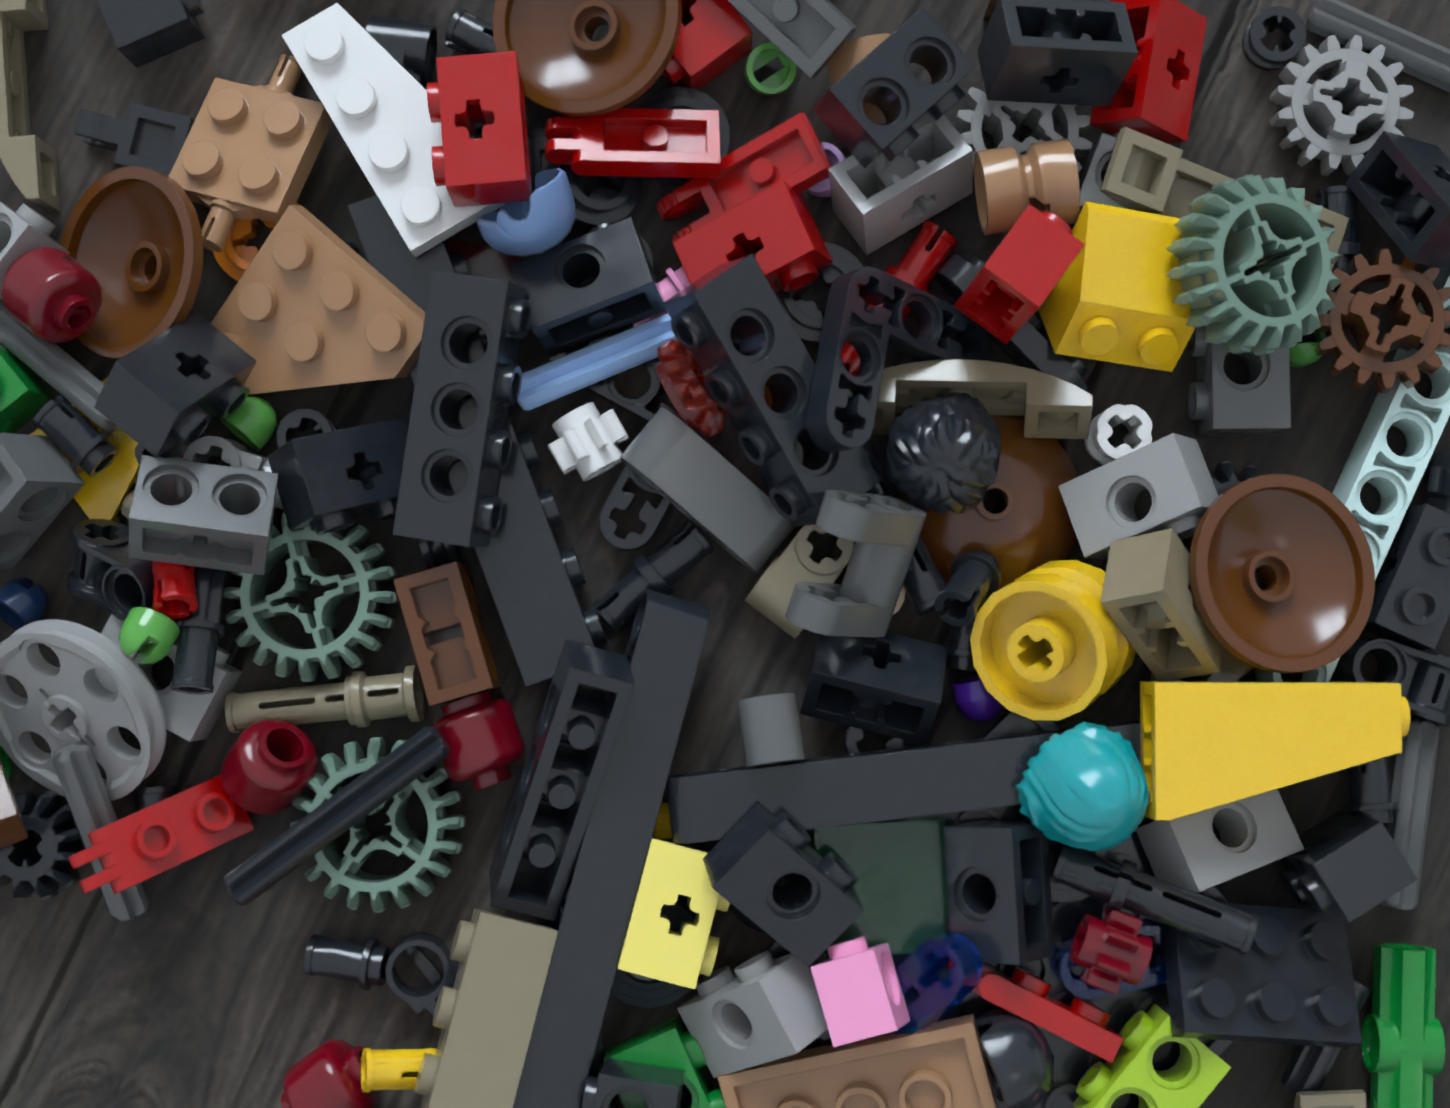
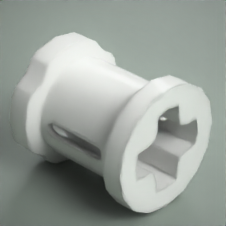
[1084,404,1153,465]

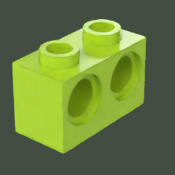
[1073,1003,1231,1108]

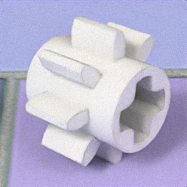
[548,402,629,481]

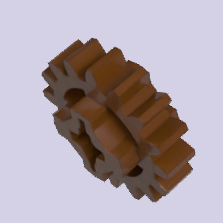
[1314,249,1450,394]

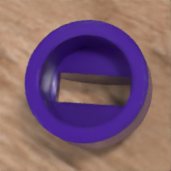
[951,675,1003,721]

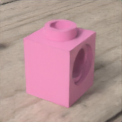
[810,936,911,1047]

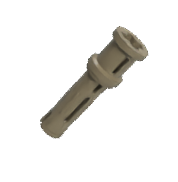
[224,665,426,733]

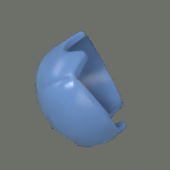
[477,168,576,257]

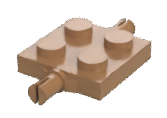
[169,54,333,252]

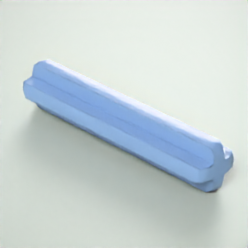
[517,313,683,411]

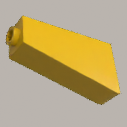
[1140,681,1411,820]

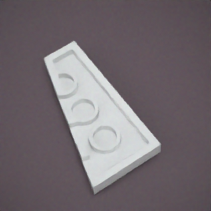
[282,3,507,258]

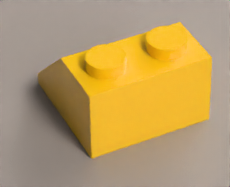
[1038,201,1195,372]

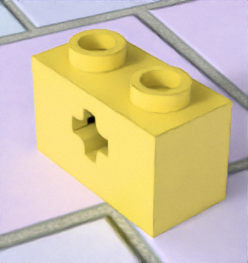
[617,837,730,989]

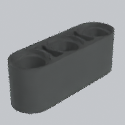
[619,407,796,574]

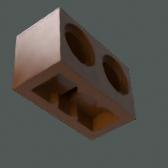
[393,561,502,706]

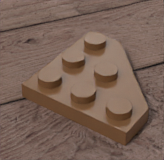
[211,204,425,395]

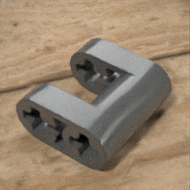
[785,490,927,637]

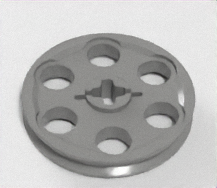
[0,619,167,801]

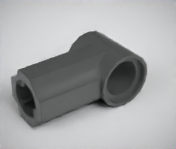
[737,693,805,767]

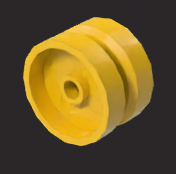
[970,560,1136,721]

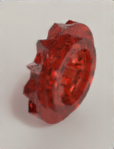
[656,339,725,438]

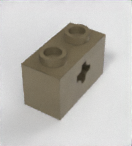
[1100,528,1223,681]

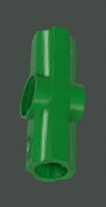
[1361,943,1446,1108]

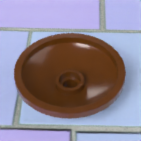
[493,0,682,117]
[60,166,204,359]
[899,415,1078,596]
[1189,474,1375,673]

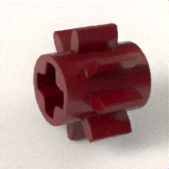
[1070,906,1153,995]

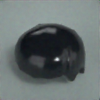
[975,1008,1054,1108]

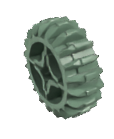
[1166,175,1343,356]
[224,513,399,682]
[290,737,466,913]

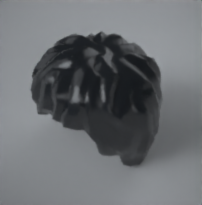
[884,392,1002,514]

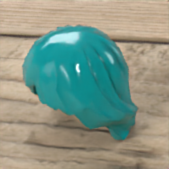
[1016,722,1150,851]

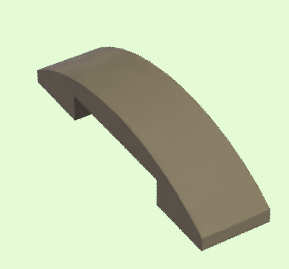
[0,0,61,213]
[1100,127,1349,273]
[849,359,1093,439]

